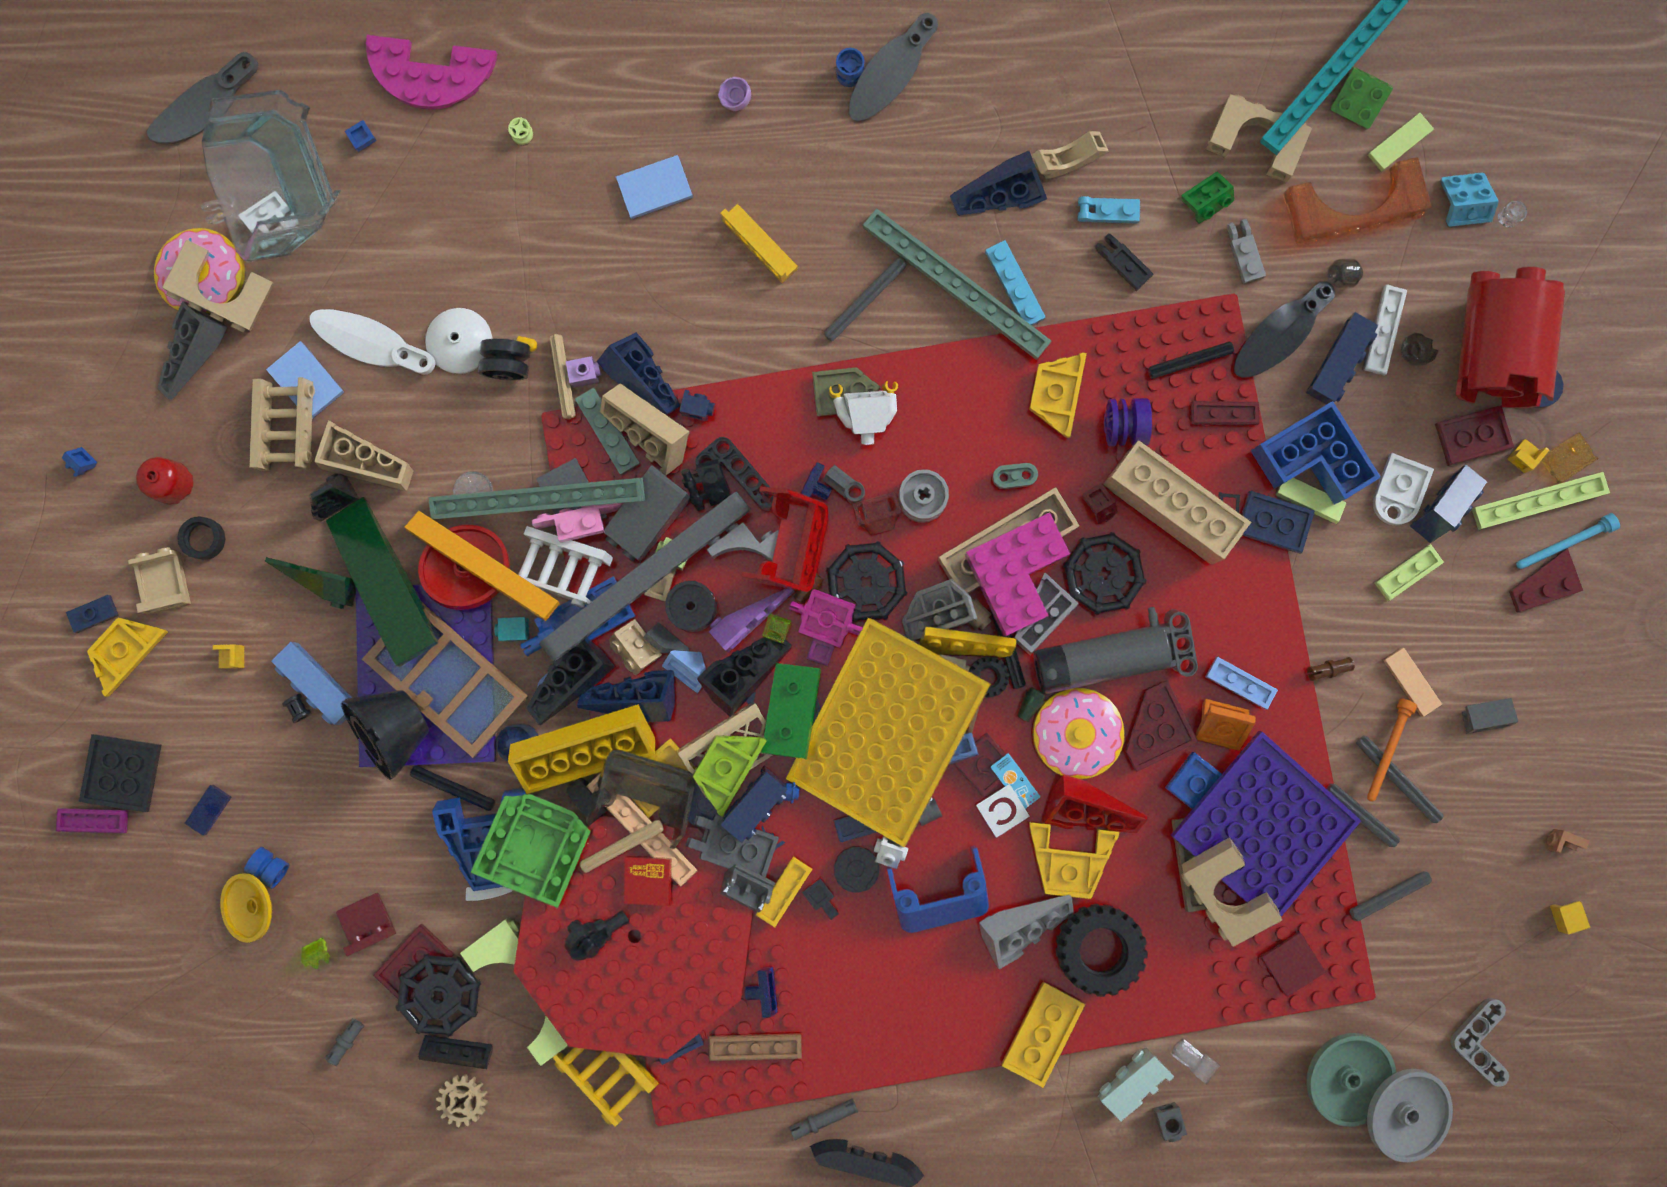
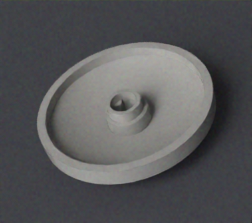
[1367,1069,1453,1162]

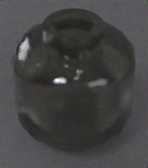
[1327,259,1363,288]

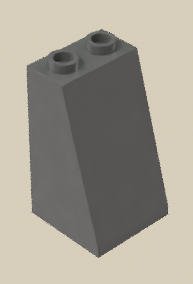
[604,465,690,562]

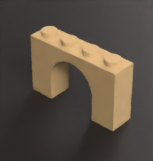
[1205,94,1312,183]
[162,239,274,333]
[1181,837,1282,947]

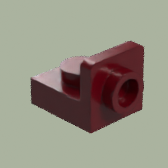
[1082,483,1118,524]

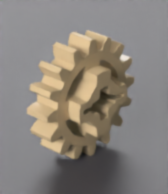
[436,1074,488,1127]

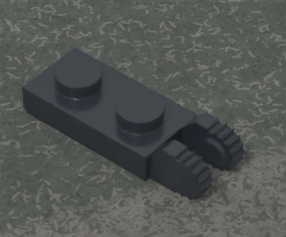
[1095,233,1154,291]

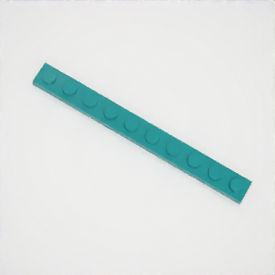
[1260,0,1409,155]

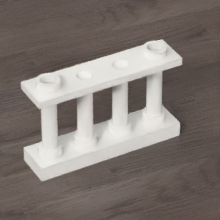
[518,526,613,608]

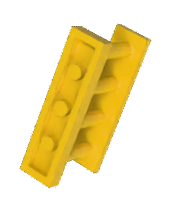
[553,1048,659,1127]

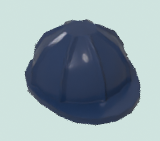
[496,724,538,762]

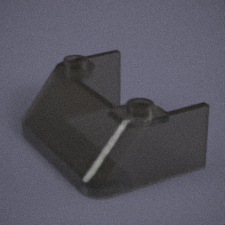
[586,750,695,849]

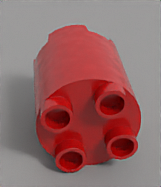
[1456,267,1565,408]

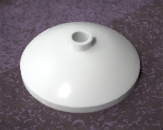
[425,308,492,374]

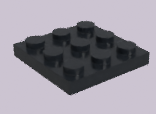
[79,734,162,812]

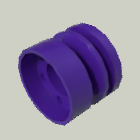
[1104,398,1152,446]

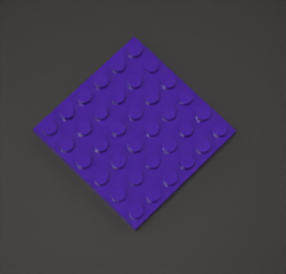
[1171,731,1361,926]

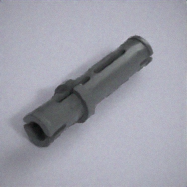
[789,1098,858,1141]

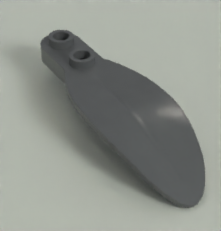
[849,13,938,121]
[147,52,258,143]

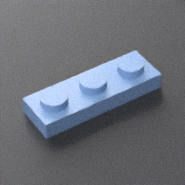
[1205,657,1278,710]

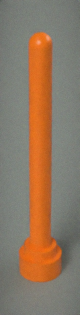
[1367,699,1417,802]

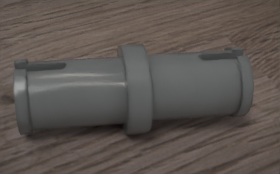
[325,1018,364,1066]

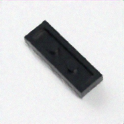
[418,1035,493,1069]

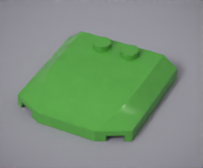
[471,794,590,908]

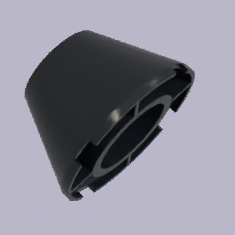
[341,690,429,780]

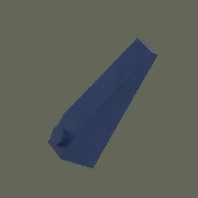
[577,670,675,722]

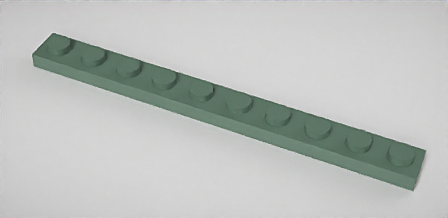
[863,208,1051,360]
[428,478,645,519]

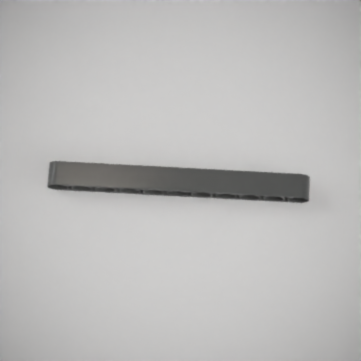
[539,491,751,662]

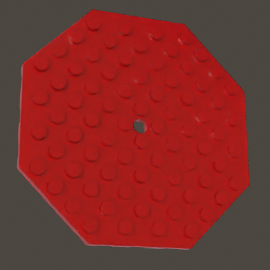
[513,816,753,1059]

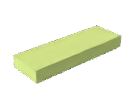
[1368,113,1434,172]
[1275,478,1346,524]
[1375,544,1444,601]

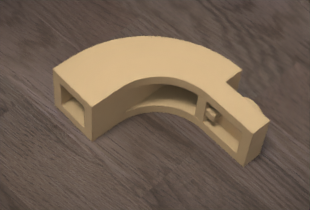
[1032,131,1109,179]

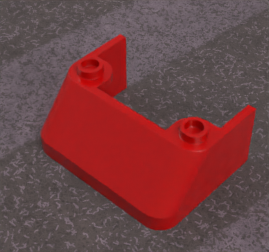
[741,486,828,592]

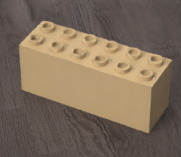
[1103,440,1251,565]

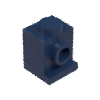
[679,390,715,421]

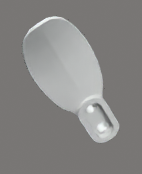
[310,310,435,375]

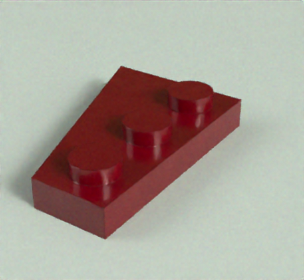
[1509,548,1583,612]

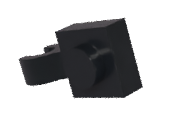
[802,878,839,920]

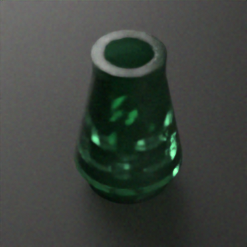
[1017,687,1046,722]

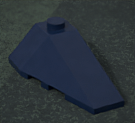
[950,151,1047,215]
[597,332,680,415]

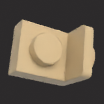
[644,569,676,601]

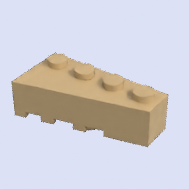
[600,384,689,476]
[314,420,414,491]

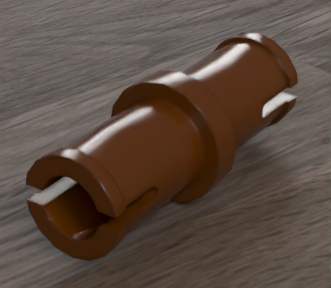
[1307,657,1355,681]

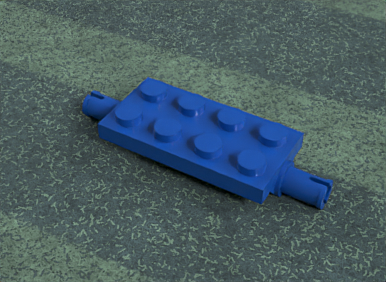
[520,576,647,657]

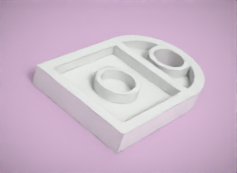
[1373,453,1434,525]

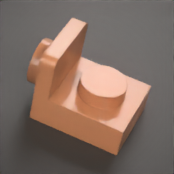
[1547,829,1590,853]

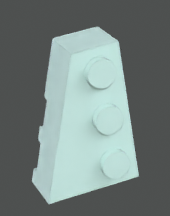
[1098,1048,1174,1121]

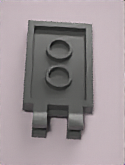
[685,814,779,877]

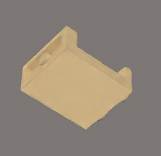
[128,547,191,614]

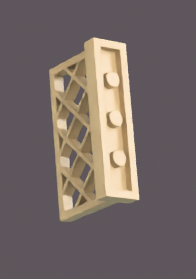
[676,702,773,798]

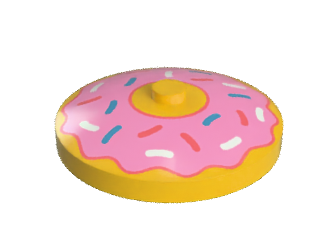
[154,228,245,314]
[1033,688,1124,779]

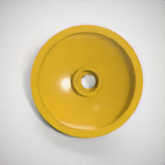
[220,873,272,943]

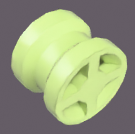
[508,117,533,145]

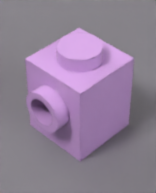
[565,356,601,388]

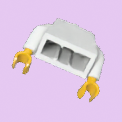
[829,381,898,445]

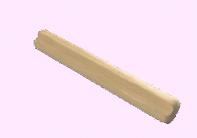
[549,334,576,419]
[580,820,664,873]

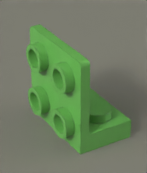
[1331,66,1393,129]

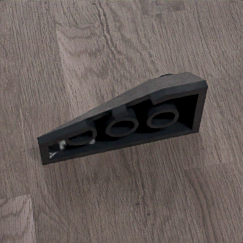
[526,638,615,725]

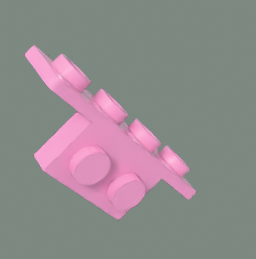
[532,503,623,543]

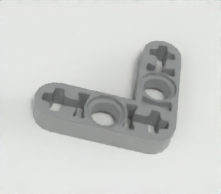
[1450,998,1509,1087]

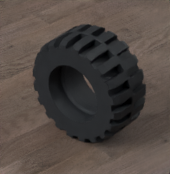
[1055,904,1148,997]

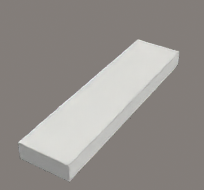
[1363,284,1407,376]

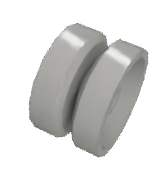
[898,470,949,523]

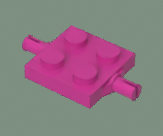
[789,589,863,648]

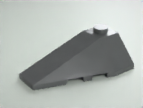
[158,301,227,400]

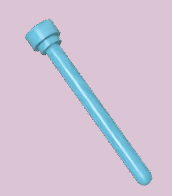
[1516,513,1620,569]

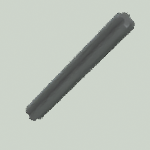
[824,257,907,342]
[1356,735,1444,823]

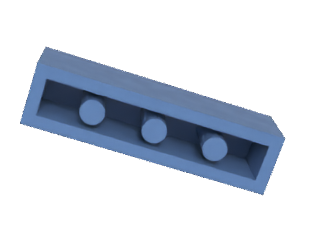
[271,642,352,725]

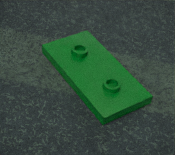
[761,663,821,760]

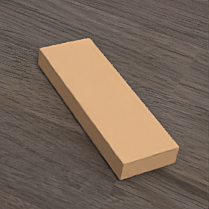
[1383,648,1442,717]

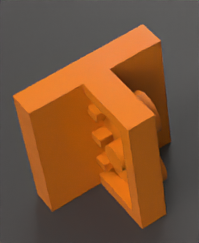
[1195,699,1255,750]

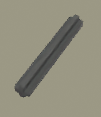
[1326,784,1400,847]
[1350,871,1432,921]

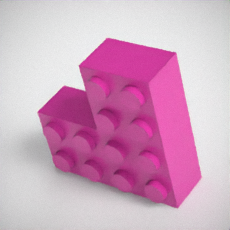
[964,513,1070,637]

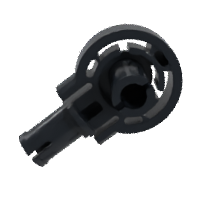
[565,910,629,961]

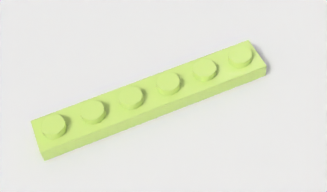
[1472,472,1610,530]

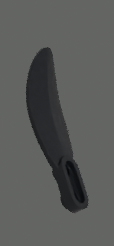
[1234,281,1335,378]

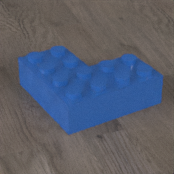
[1251,401,1381,505]

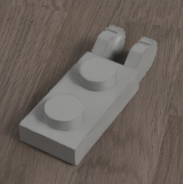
[1227,219,1266,284]

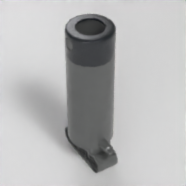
[1033,607,1198,694]

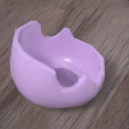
[718,77,751,111]

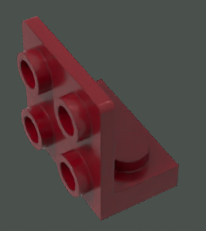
[336,893,396,956]

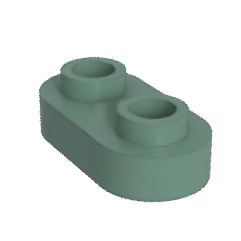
[992,463,1038,489]

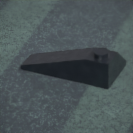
[310,473,359,522]
[697,631,792,717]

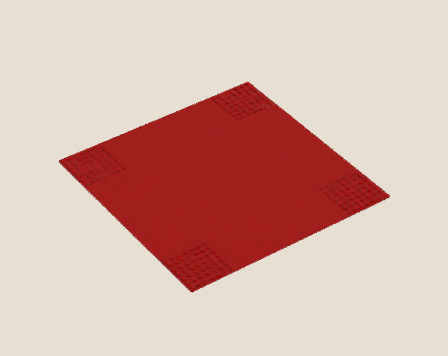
[541,294,1376,1126]

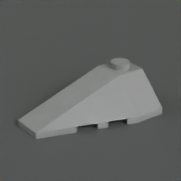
[979,895,1074,969]

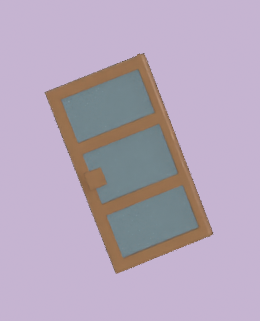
[362,603,528,758]

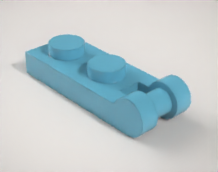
[1078,196,1140,223]

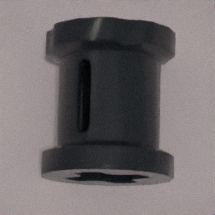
[282,694,312,723]

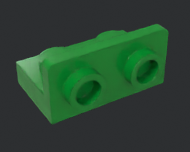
[1181,171,1234,224]

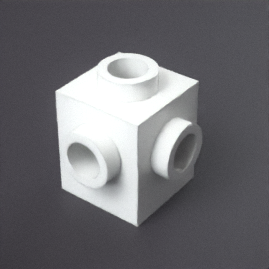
[874,836,908,869]

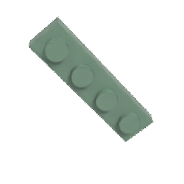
[575,388,640,476]

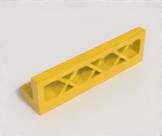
[720,204,798,283]

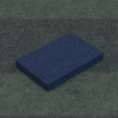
[1242,491,1315,554]

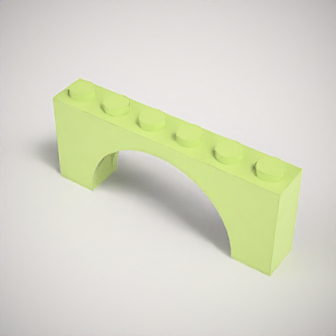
[460,918,568,1066]

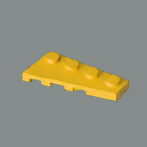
[919,627,1016,657]

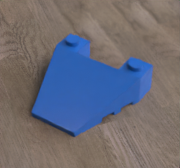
[432,788,528,891]

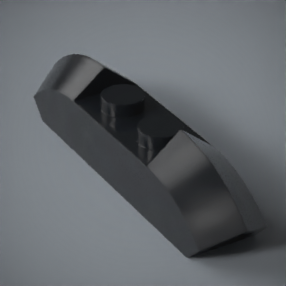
[810,1139,924,1187]

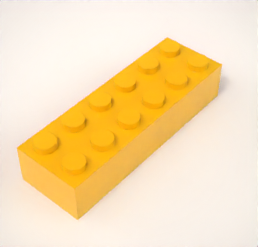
[508,705,655,794]

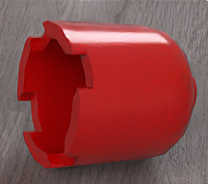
[136,457,193,505]

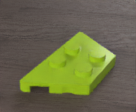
[693,735,767,816]

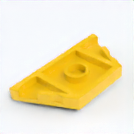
[1029,353,1087,438]
[87,618,168,697]

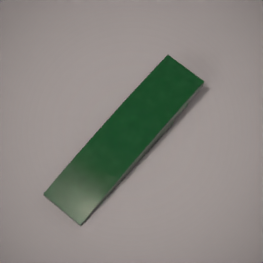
[326,497,438,667]

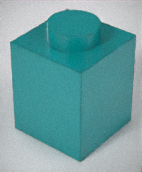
[494,617,530,642]

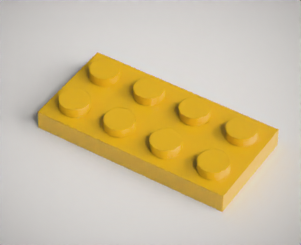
[1001,982,1085,1088]

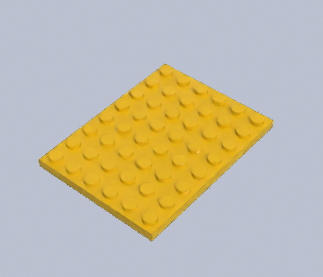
[786,618,991,847]

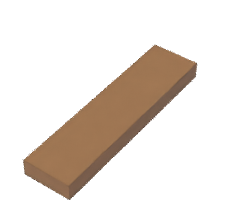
[709,1034,802,1061]

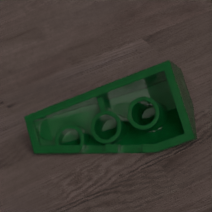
[265,557,356,609]

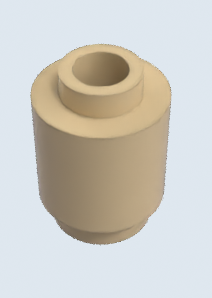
[969,597,992,630]

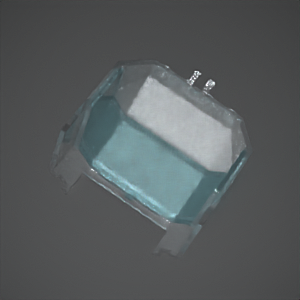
[201,90,341,263]

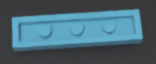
[985,240,1046,326]

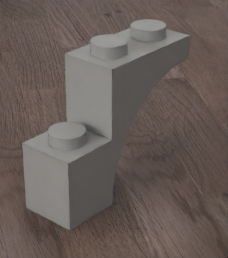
[707,522,779,562]

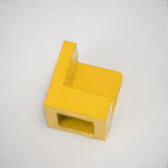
[1507,439,1549,473]
[213,644,244,669]
[1550,901,1590,935]

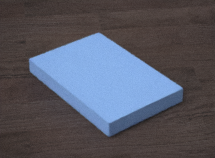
[616,155,693,219]
[266,341,344,419]

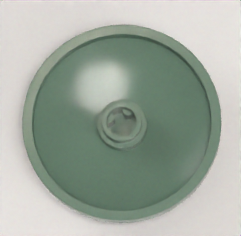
[1307,1033,1397,1127]

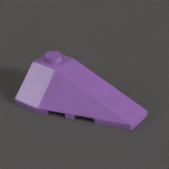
[709,588,795,653]

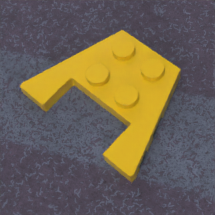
[1029,822,1119,899]

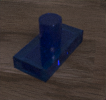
[800,462,832,500]
[185,785,232,836]
[745,967,778,1018]

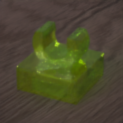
[762,613,791,643]
[301,937,329,969]

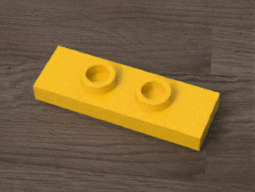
[756,856,812,928]

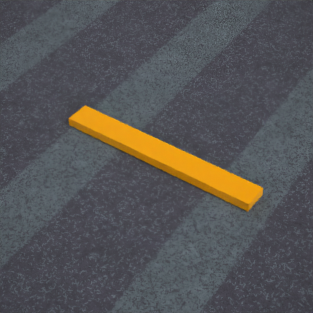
[404,511,559,622]

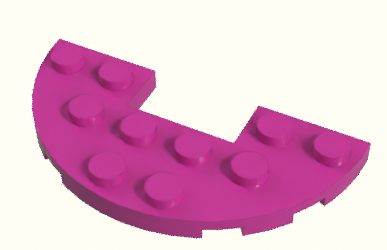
[366,35,498,110]

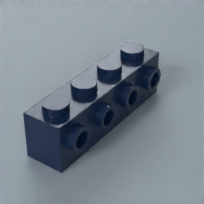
[1306,312,1379,405]

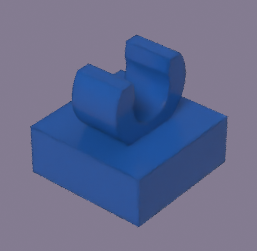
[62,447,97,477]

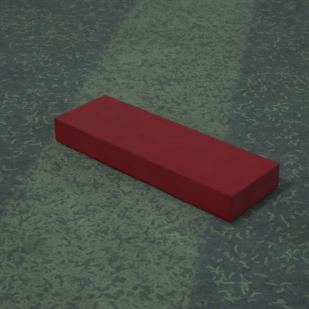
[1191,401,1259,425]

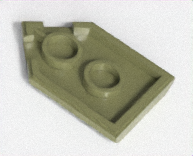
[812,367,881,416]

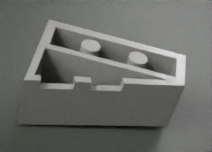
[1015,573,1078,655]

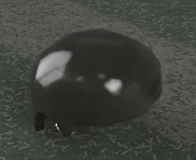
[1401,333,1438,367]

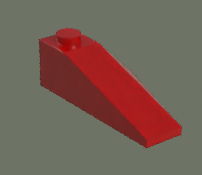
[1044,774,1148,833]

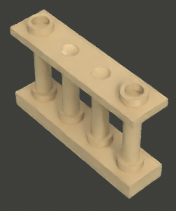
[249,377,315,471]

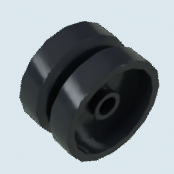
[478,338,530,381]
[665,581,717,632]

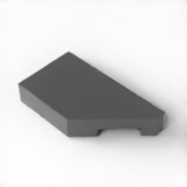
[643,622,690,653]

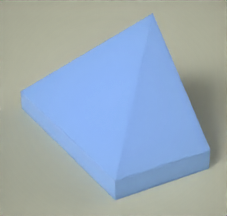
[662,650,706,693]

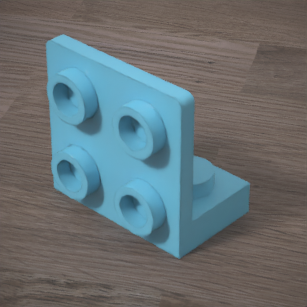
[1440,173,1499,227]

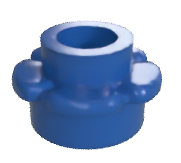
[784,782,799,804]

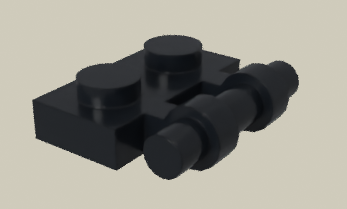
[681,459,731,511]

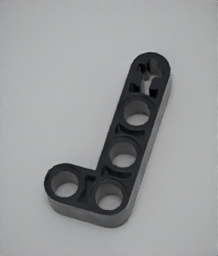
[695,437,774,511]

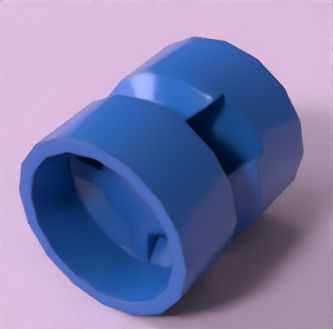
[836,48,865,87]
[244,847,289,889]

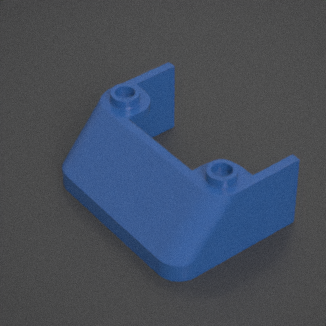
[886,846,989,933]

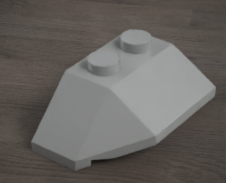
[902,579,977,641]

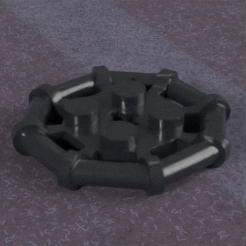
[1063,532,1147,615]
[825,541,908,623]
[395,954,481,1037]

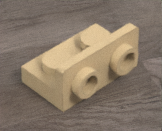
[609,619,662,675]

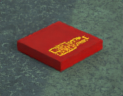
[624,856,672,906]

